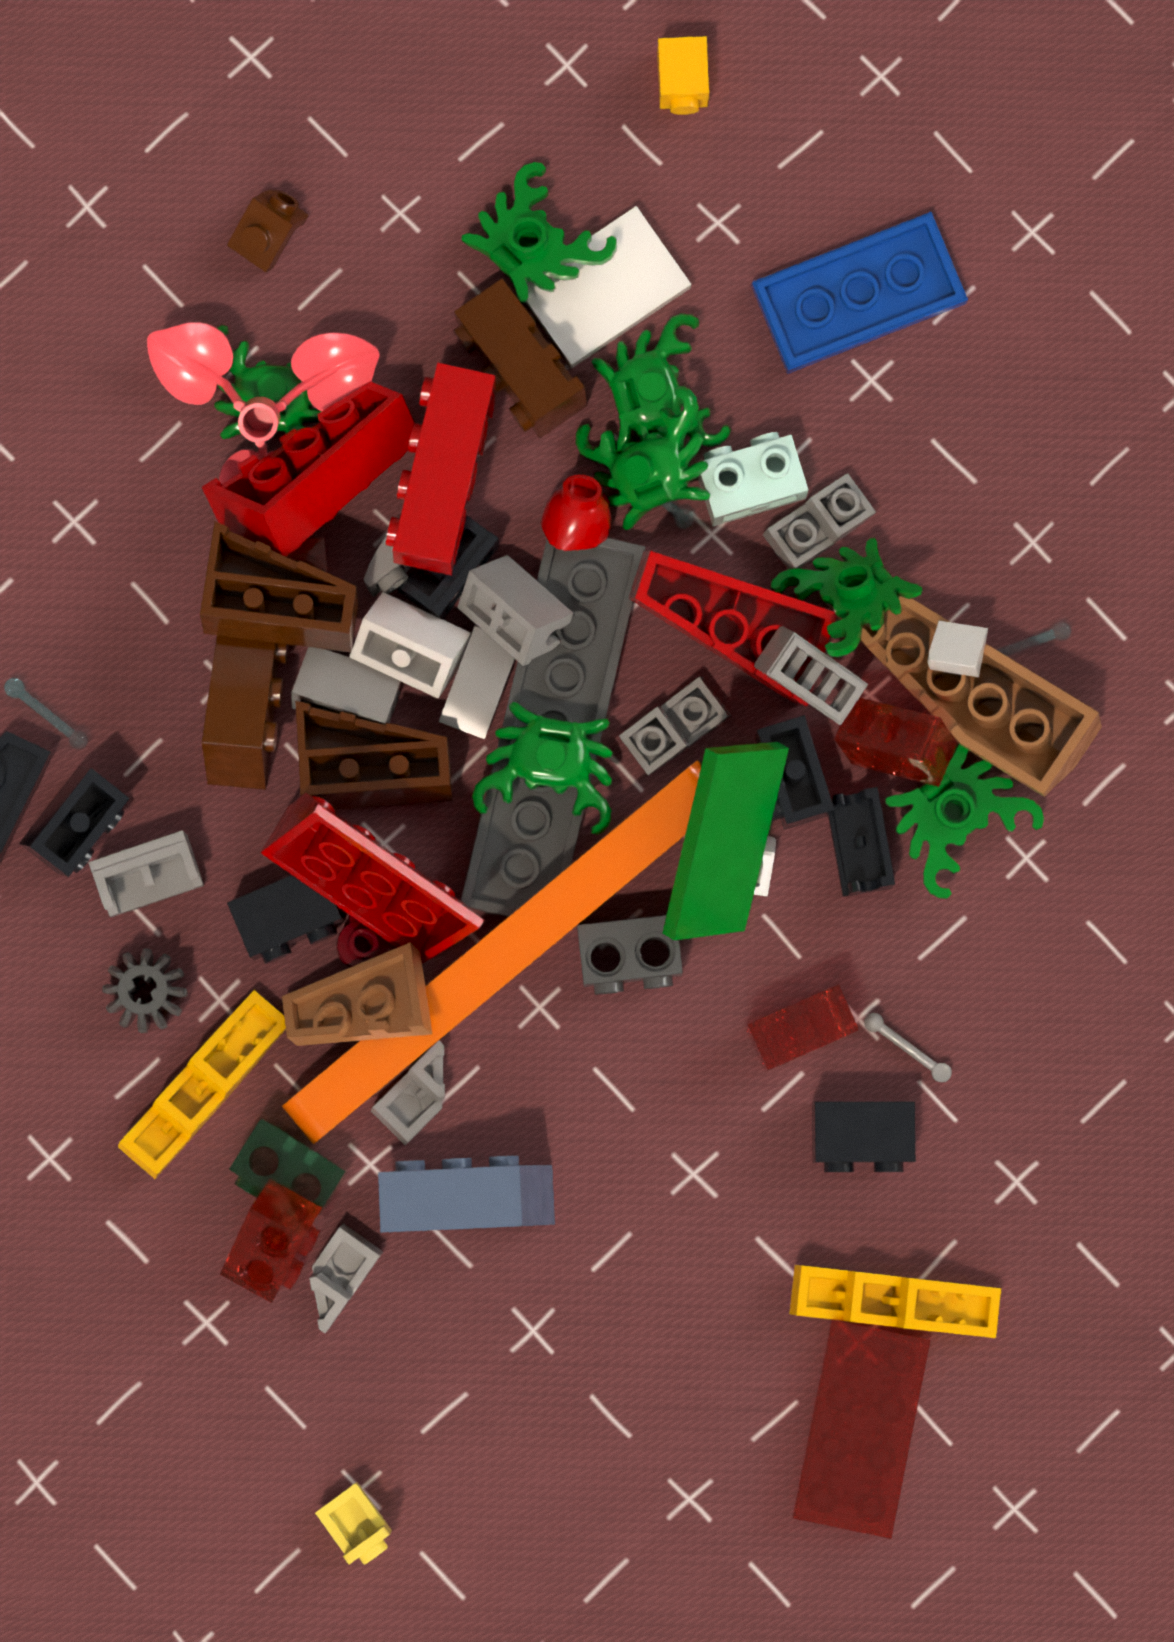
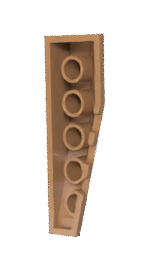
[824,597,1102,797]

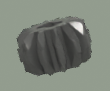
[102,948,188,1033]

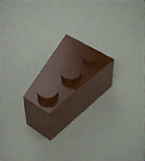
[453,279,587,439]
[200,521,358,652]
[202,636,289,790]
[295,701,453,810]

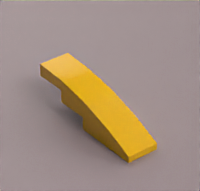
[118,990,286,1179]
[789,1265,1001,1338]

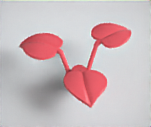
[147,322,380,484]

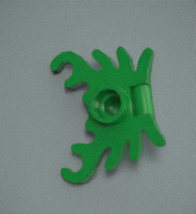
[461,162,617,303]
[591,313,731,453]
[214,324,322,439]
[575,386,710,530]
[771,538,923,657]
[472,702,613,835]
[885,744,1044,899]

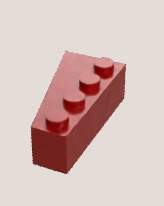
[386,362,496,576]
[201,381,414,557]
[628,551,836,707]

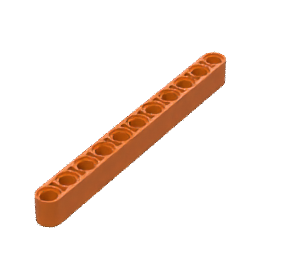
[282,760,702,1144]

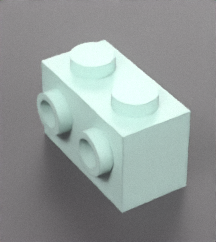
[698,432,809,527]

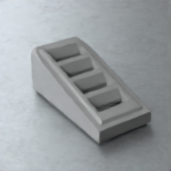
[754,626,868,725]

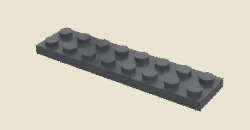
[461,538,645,918]

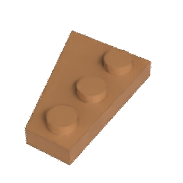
[282,942,432,1046]

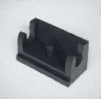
[398,516,500,620]
[828,787,895,897]

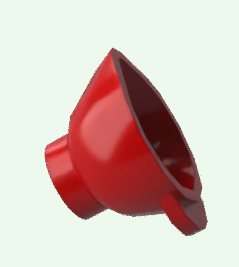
[540,475,611,551]

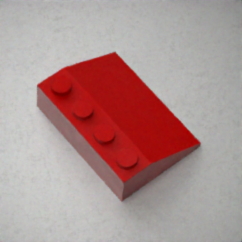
[260,793,484,964]

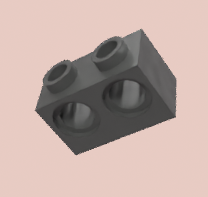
[577,915,683,995]

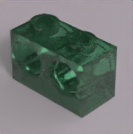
[229,1118,348,1225]

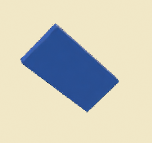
[751,212,968,374]

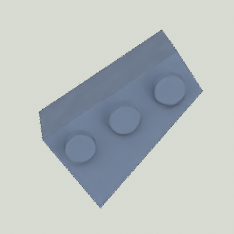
[378,1156,555,1233]

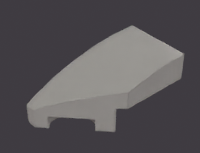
[371,1041,445,1146]
[309,1223,383,1333]

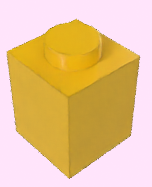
[657,36,709,115]

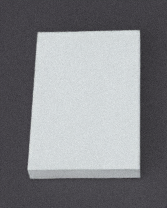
[526,206,691,369]

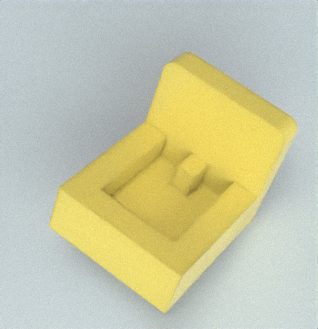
[315,1482,392,1565]

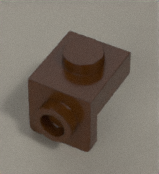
[227,189,309,272]

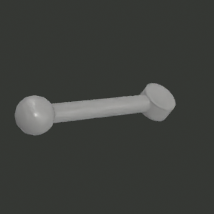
[864,1013,952,1082]

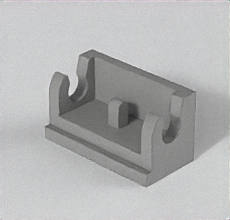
[457,555,574,666]
[291,647,402,725]
[88,830,204,918]

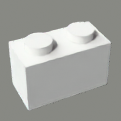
[349,592,471,698]

